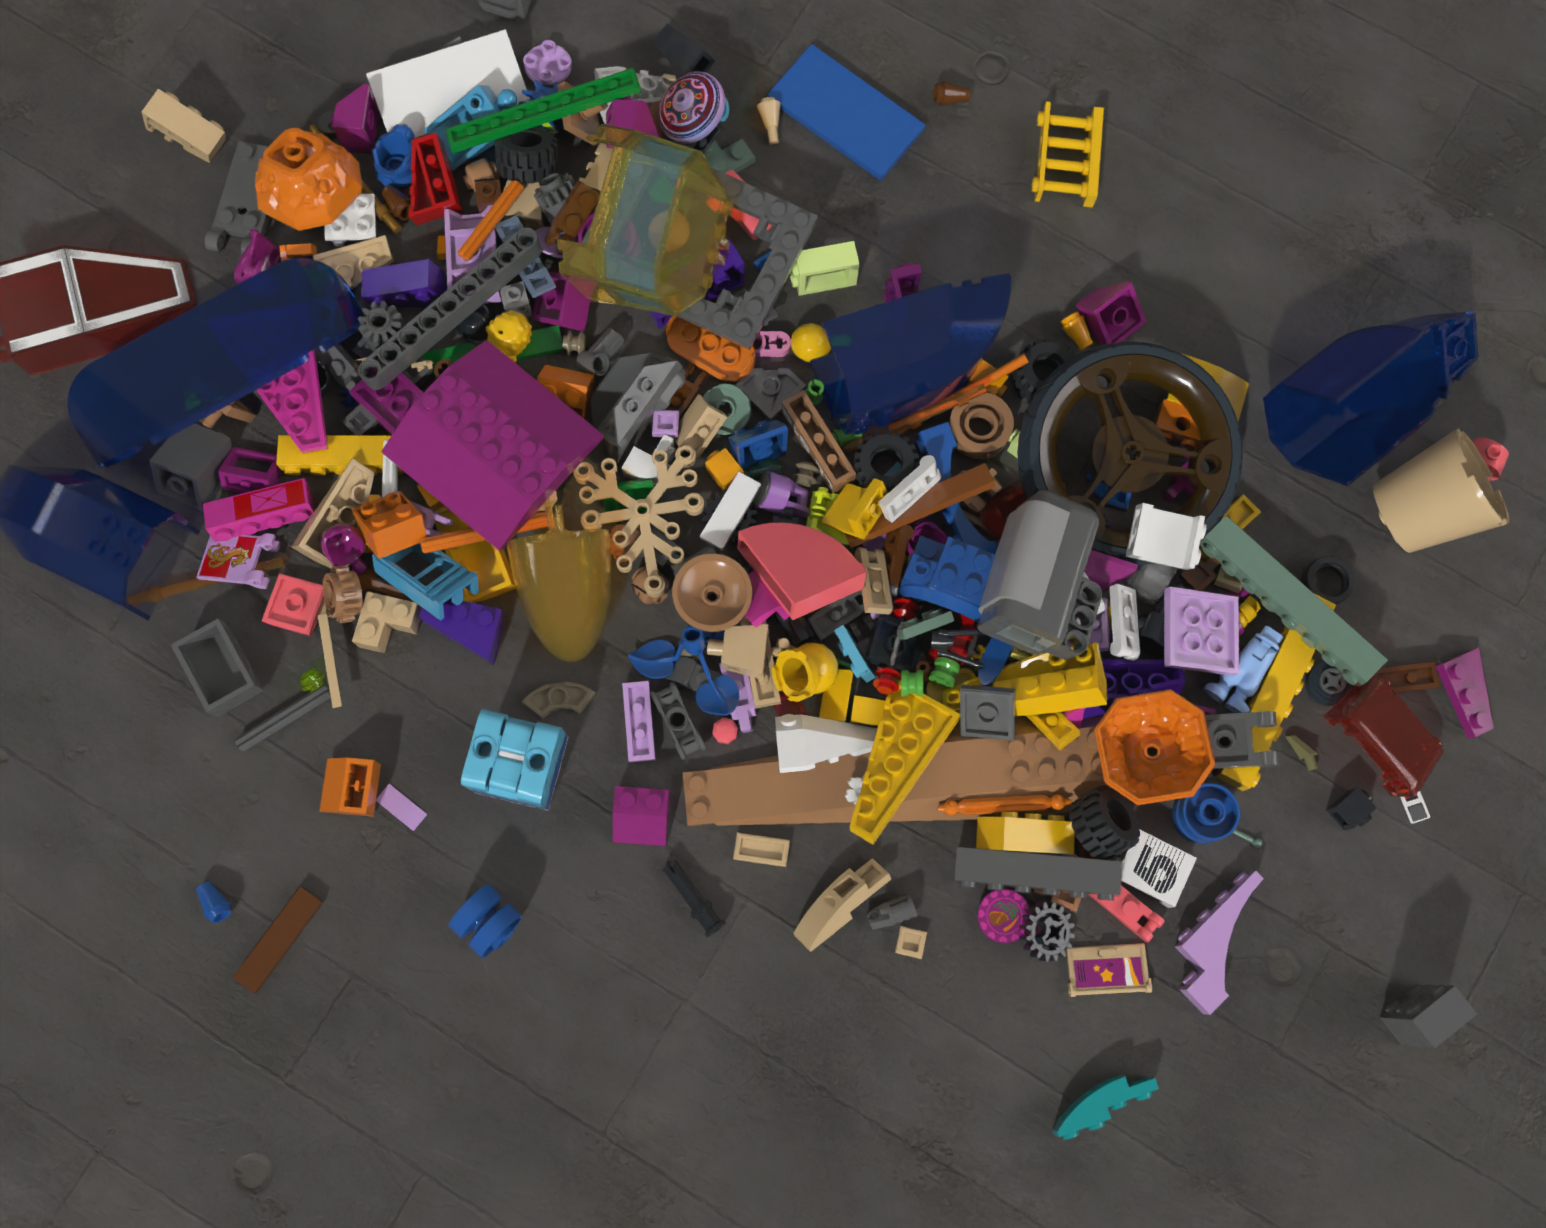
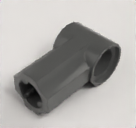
[576,328,624,376]

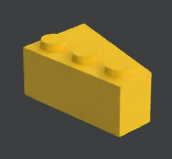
[976,812,1074,854]

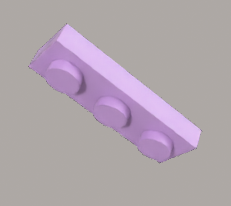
[622,681,656,763]

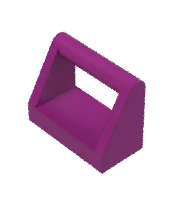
[218,446,281,494]

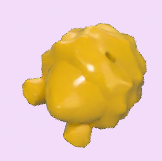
[486,310,532,362]

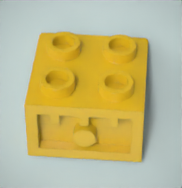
[822,478,888,539]

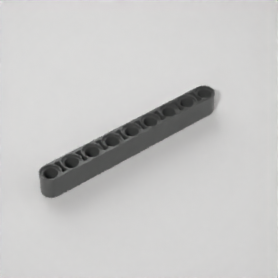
[358,227,542,390]

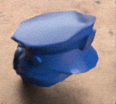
[373,124,415,189]

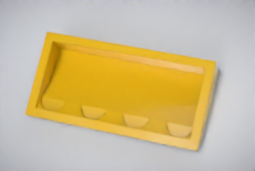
[435,505,518,603]

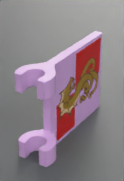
[197,534,281,589]

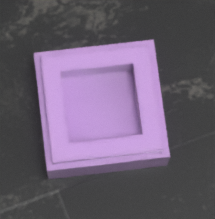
[652,410,679,438]

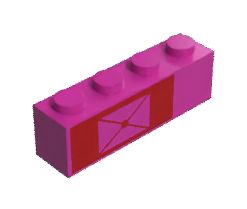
[203,478,315,542]

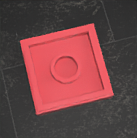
[261,573,324,637]

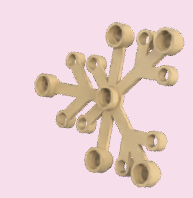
[573,445,704,598]

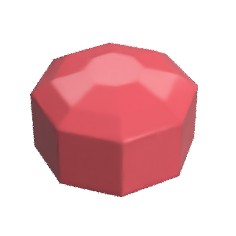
[712,718,738,745]

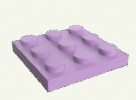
[1164,587,1239,676]

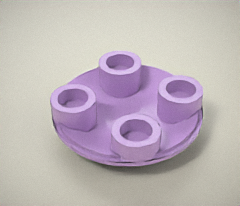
[523,40,572,86]

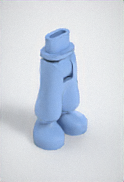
[1203,626,1283,713]

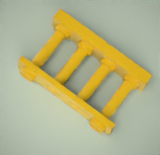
[1031,102,1104,208]

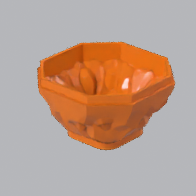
[255,128,363,231]
[1094,689,1215,805]

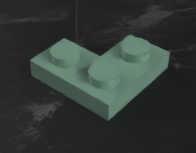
[699,139,755,173]
[897,608,954,640]

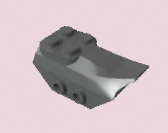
[590,352,686,463]

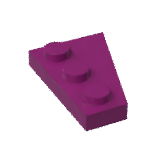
[1435,648,1494,739]

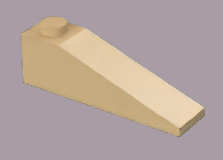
[292,458,374,568]

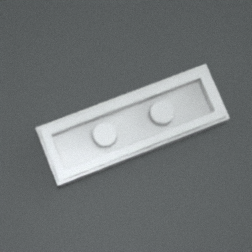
[700,472,761,551]

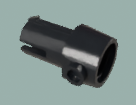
[1138,583,1191,658]

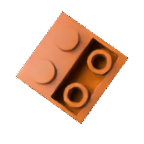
[537,365,594,420]
[352,491,427,559]
[319,758,381,817]

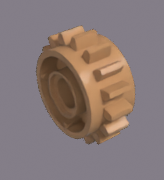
[323,565,362,623]

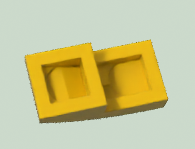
[850,695,885,728]

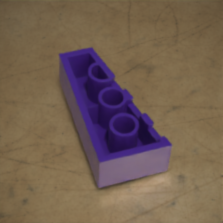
[644,239,745,329]
[1082,659,1185,720]

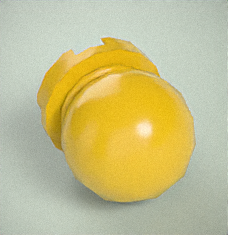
[772,643,838,702]

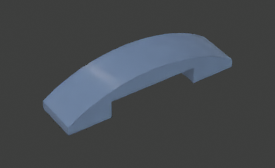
[495,215,556,298]

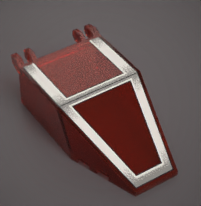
[0,245,197,375]

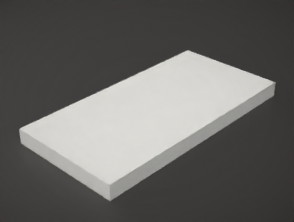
[366,29,530,139]

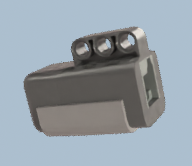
[978,490,1102,660]

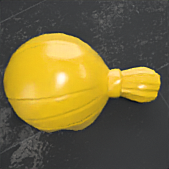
[790,323,851,363]

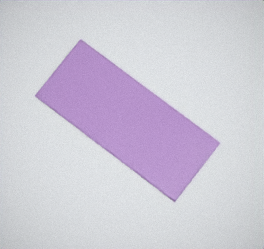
[376,784,427,831]

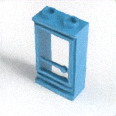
[372,543,479,621]

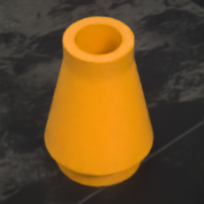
[1061,311,1093,351]

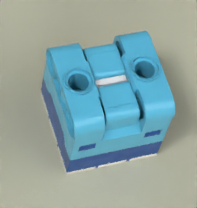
[461,709,568,811]

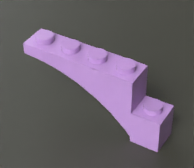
[1175,871,1264,1015]

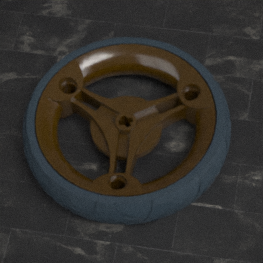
[1017,342,1243,566]

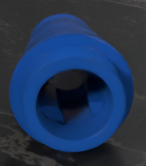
[196,881,231,924]

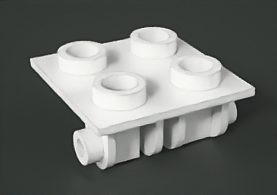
[324,194,376,247]

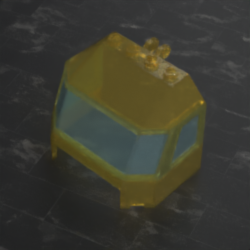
[557,124,733,316]

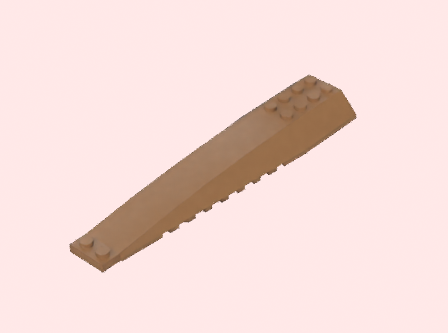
[683,711,1112,826]

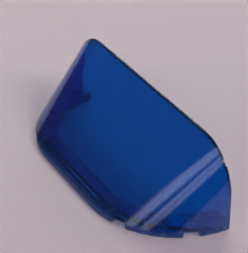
[68,258,365,469]

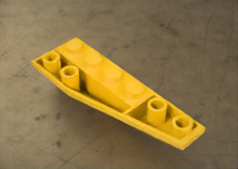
[943,642,1107,716]

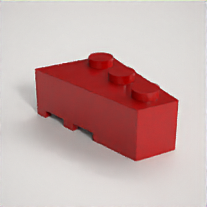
[409,132,463,225]

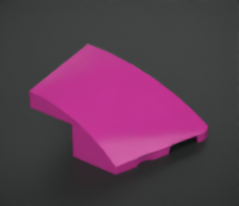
[745,571,789,628]

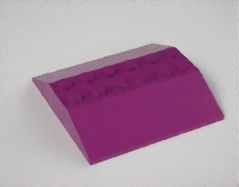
[381,340,604,551]

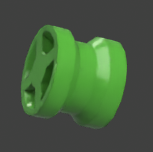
[929,657,960,688]
[901,670,923,696]

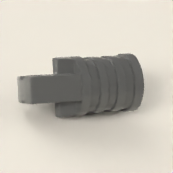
[866,894,918,930]

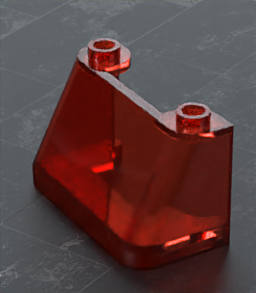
[1323,675,1444,797]

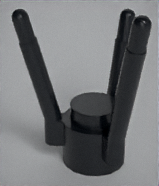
[931,629,984,669]

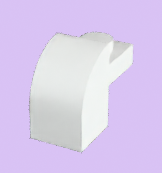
[622,434,676,485]

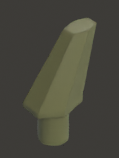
[1285,735,1318,771]

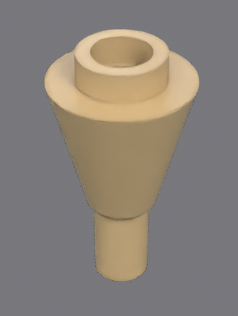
[757,97,781,145]

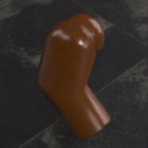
[916,661,935,682]

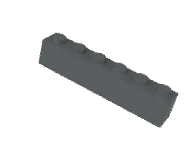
[954,847,1122,901]

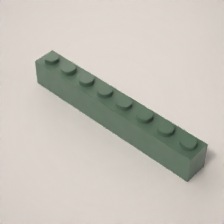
[1200,516,1388,688]

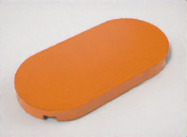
[666,315,756,383]

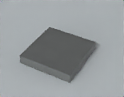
[960,684,1015,741]

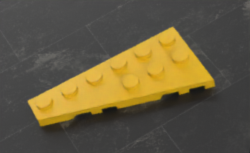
[850,681,960,845]

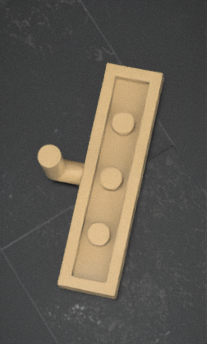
[740,616,790,708]

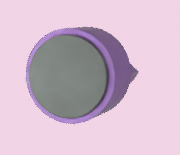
[753,471,810,518]

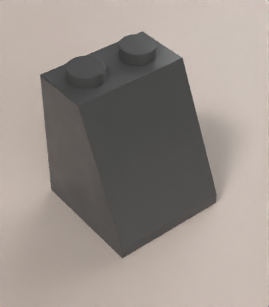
[149,419,232,512]

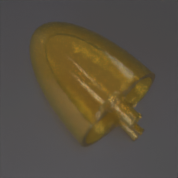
[507,505,612,662]

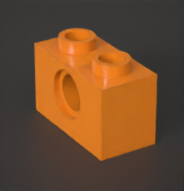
[1153,399,1201,450]

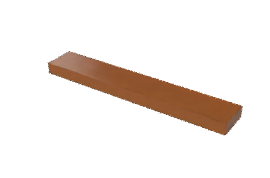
[845,463,996,548]

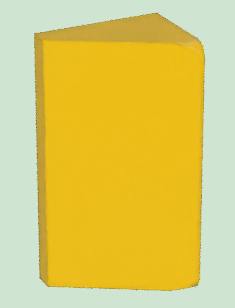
[819,669,853,722]

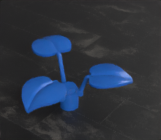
[628,622,740,715]

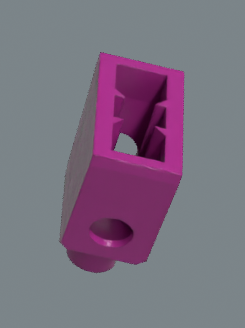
[606,95,658,149]

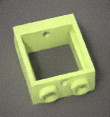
[790,241,859,296]

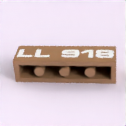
[781,390,856,494]

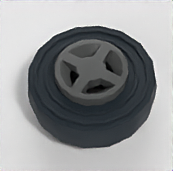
[1305,660,1355,706]

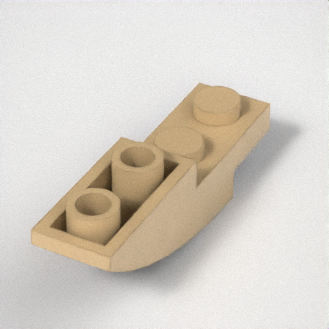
[794,858,891,952]

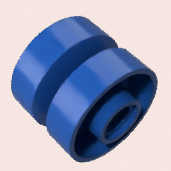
[1172,783,1240,844]
[448,884,523,959]

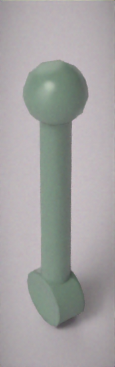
[1233,829,1262,848]

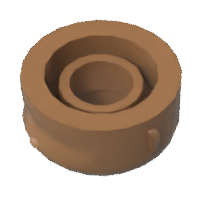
[949,392,1014,459]

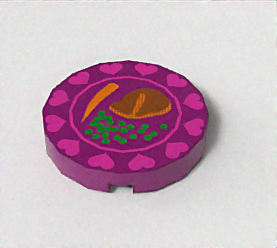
[976,889,1030,944]

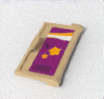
[1066,943,1152,997]

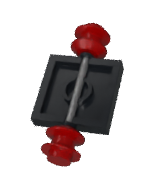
[864,597,926,695]

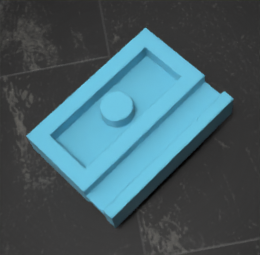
[834,625,876,682]

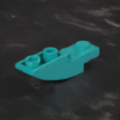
[1052,1075,1159,1140]

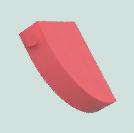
[737,523,866,620]

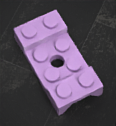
[444,205,502,304]

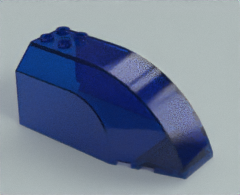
[810,273,1011,435]
[1263,312,1479,486]
[0,465,200,621]

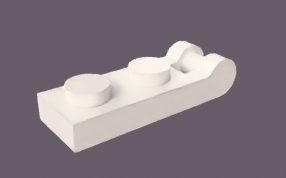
[879,455,941,523]
[1110,584,1140,661]

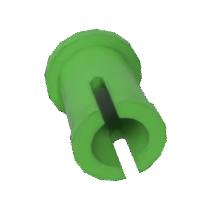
[805,379,824,405]
[831,423,862,448]

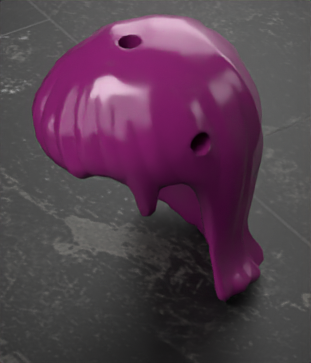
[234,229,284,300]

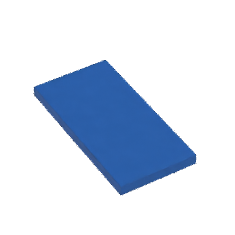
[767,44,925,181]

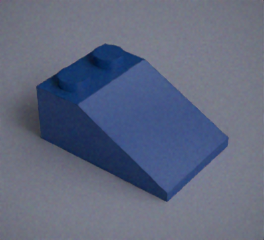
[728,420,788,471]

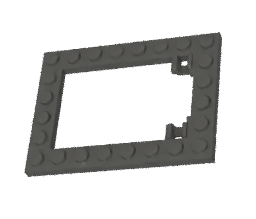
[570,135,818,350]

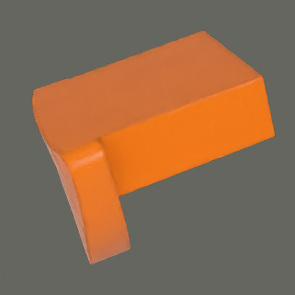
[279,244,317,274]

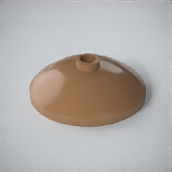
[672,554,752,632]

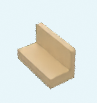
[673,395,727,458]

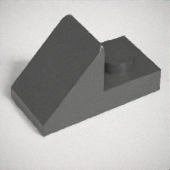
[663,656,721,693]

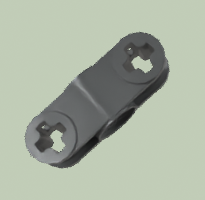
[650,681,706,761]

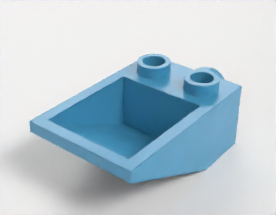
[424,85,517,171]

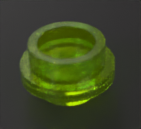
[298,668,325,692]

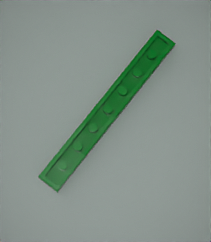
[445,67,642,153]

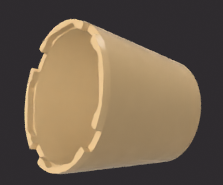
[1373,428,1509,553]

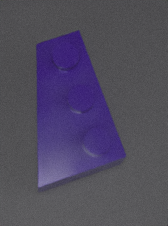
[361,259,453,307]
[419,598,507,666]

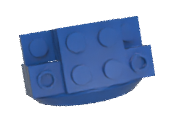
[897,535,995,623]

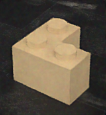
[352,592,422,653]

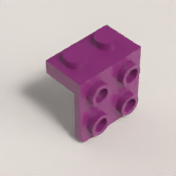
[883,263,922,334]

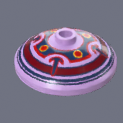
[658,72,725,144]

